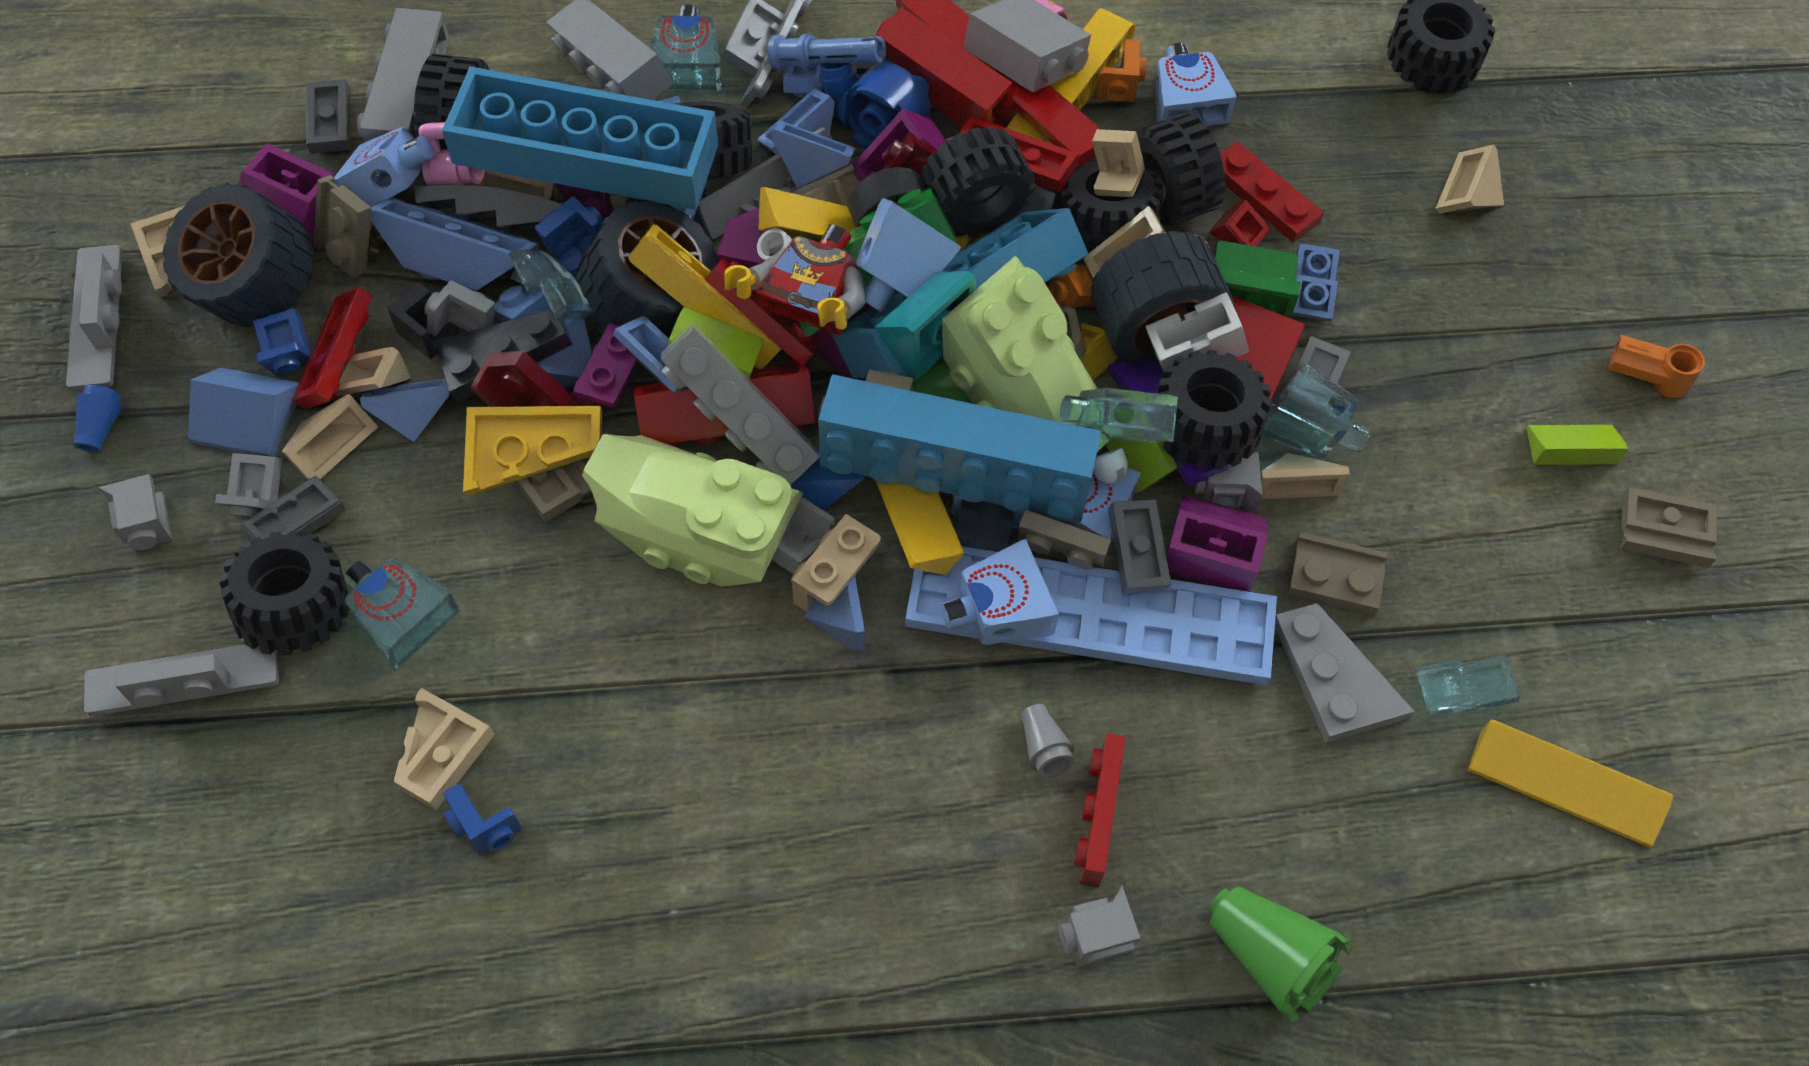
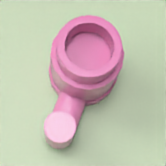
[418,122,484,186]

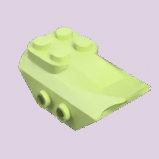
[942,256,1116,452]
[582,433,803,587]

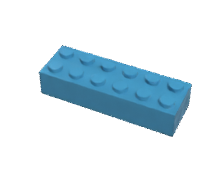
[442,66,718,210]
[831,208,1088,378]
[818,374,1101,522]

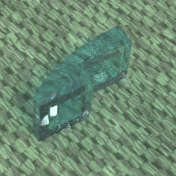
[509,249,593,319]
[1415,654,1521,714]

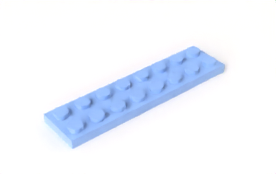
[905,546,1277,686]

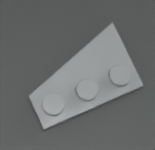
[1275,603,1415,743]

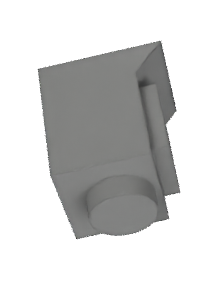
[1193,452,1262,514]
[98,474,172,551]
[1058,886,1140,967]

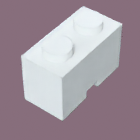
[1145,292,1249,372]

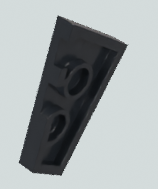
[435,308,573,403]

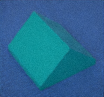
[875,271,976,382]

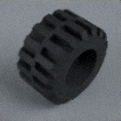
[1387,0,1495,92]
[414,54,490,150]
[674,101,752,179]
[1137,113,1225,226]
[921,126,1035,236]
[1059,159,1164,254]
[1152,350,1271,470]
[219,531,350,656]

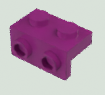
[573,323,639,411]

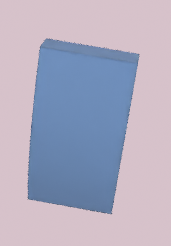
[1292,243,1340,322]

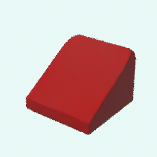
[1209,200,1271,247]

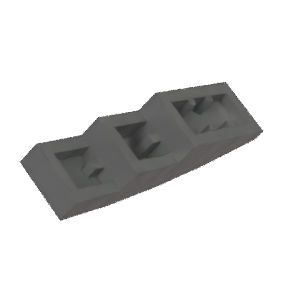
[414,184,562,233]

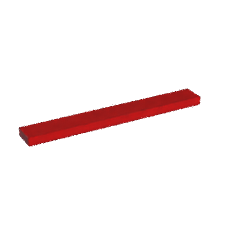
[896,0,1102,167]

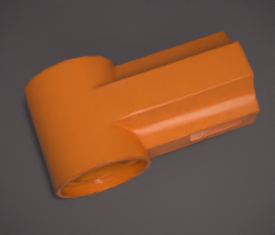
[1608,335,1705,399]

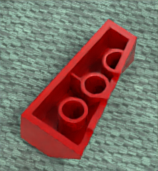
[634,357,816,447]

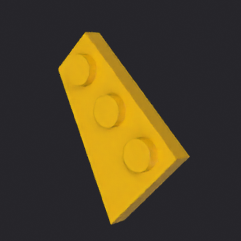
[463,406,603,497]

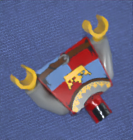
[724,224,865,336]

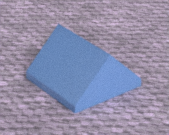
[188,368,299,457]

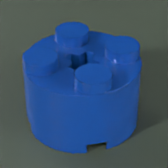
[839,59,931,150]

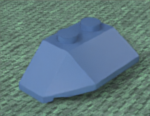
[371,197,538,291]

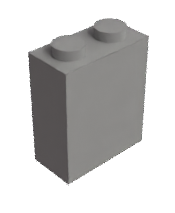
[963,0,1091,92]

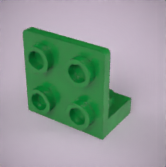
[1215,241,1301,318]

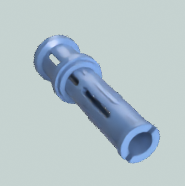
[768,34,886,71]

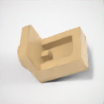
[1092,129,1145,197]

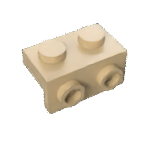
[791,514,881,612]

